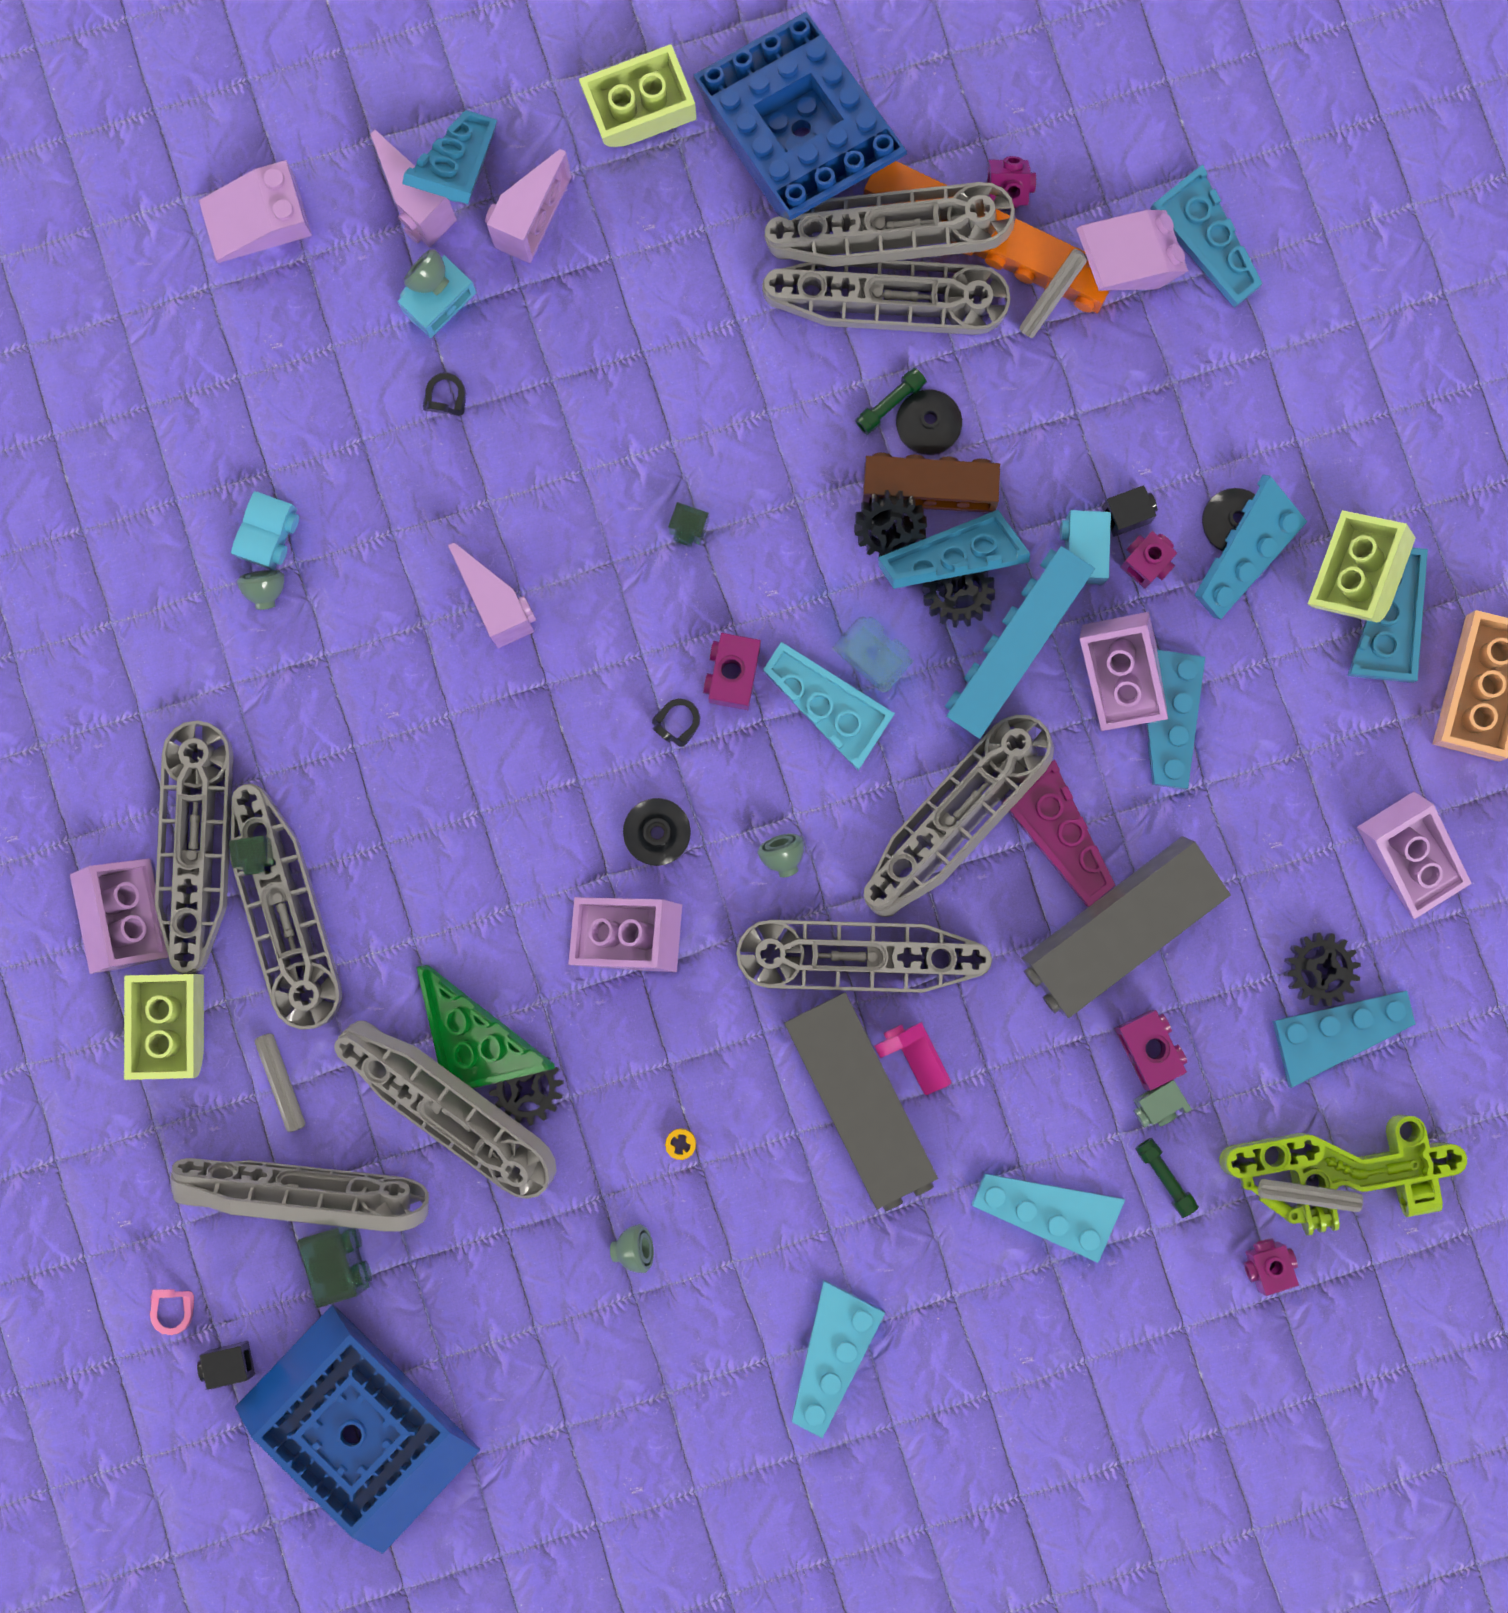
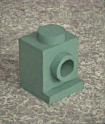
[1133,1080,1192,1128]

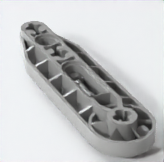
[764,182,1015,267]
[762,260,1011,335]
[864,715,1054,917]
[155,721,233,974]
[230,784,342,1030]
[736,920,992,993]
[334,1020,556,1199]
[170,1158,429,1232]

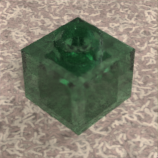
[668,502,710,546]
[229,836,274,875]

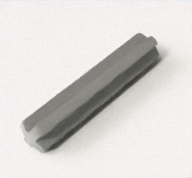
[1019,249,1088,338]
[255,1034,305,1132]
[1258,1179,1363,1212]

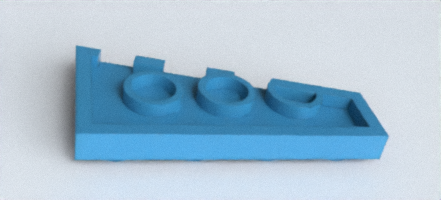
[402,110,497,204]
[1150,164,1263,308]
[1195,474,1308,619]
[878,510,1030,589]
[1347,548,1428,683]
[1145,650,1205,790]
[1272,991,1416,1088]

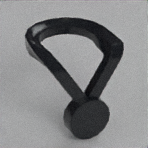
[423,373,466,416]
[652,699,701,747]

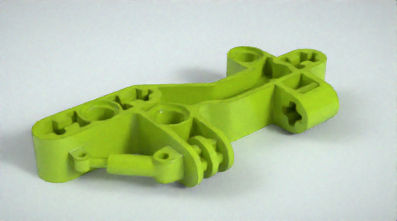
[1219,1115,1467,1236]

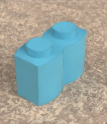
[231,491,299,570]

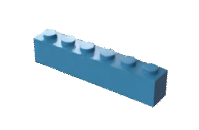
[945,546,1096,739]

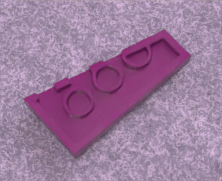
[1002,759,1115,907]

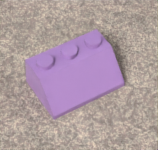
[70,859,169,974]

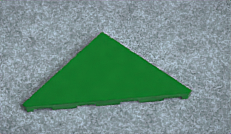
[416,965,555,1088]

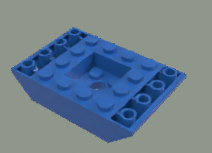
[693,11,907,220]
[235,1304,481,1554]

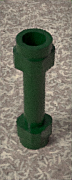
[855,368,927,435]
[1135,1138,1199,1218]

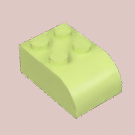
[579,44,696,147]
[1308,510,1416,623]
[124,974,204,1080]

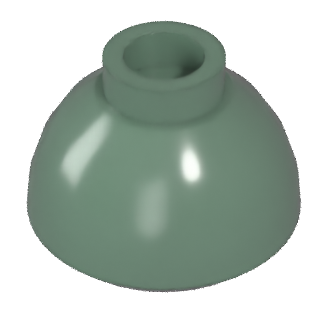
[404,249,449,296]
[237,570,284,610]
[757,834,804,878]
[610,1224,654,1273]

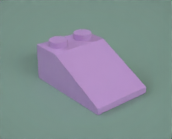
[370,130,457,248]
[485,149,571,263]
[199,160,312,263]
[1076,210,1188,291]
[448,543,536,648]
[1080,612,1168,731]
[1357,791,1472,919]
[568,897,682,972]

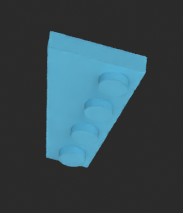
[763,642,895,771]
[971,1173,1125,1263]
[791,1279,885,1438]

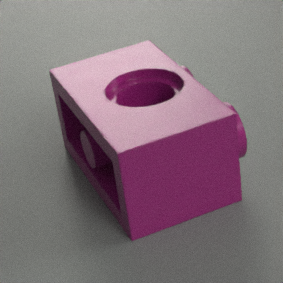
[703,633,761,710]
[1114,1010,1187,1091]

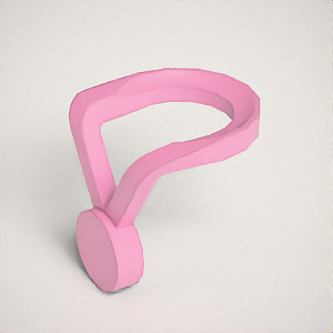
[150,1289,194,1335]

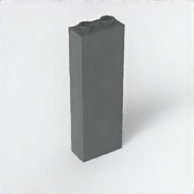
[1021,836,1231,1018]
[784,992,938,1212]

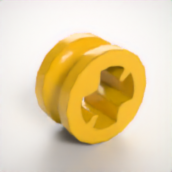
[665,1128,696,1160]

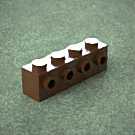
[862,453,1000,513]

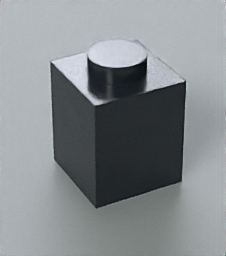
[1101,485,1158,537]
[197,1341,255,1390]

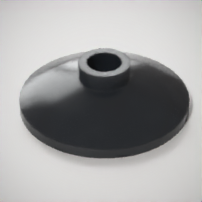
[896,390,962,455]
[1202,488,1255,551]
[623,798,691,866]

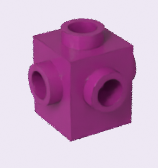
[987,156,1036,208]
[1120,531,1177,589]
[1244,1238,1299,1296]

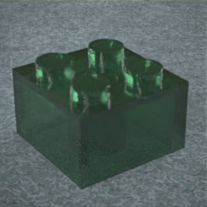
[297,1226,372,1309]

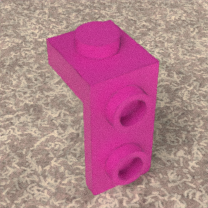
[874,1022,951,1095]

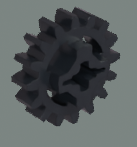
[854,490,927,557]
[922,570,995,628]
[1284,932,1361,1006]
[489,1057,564,1125]

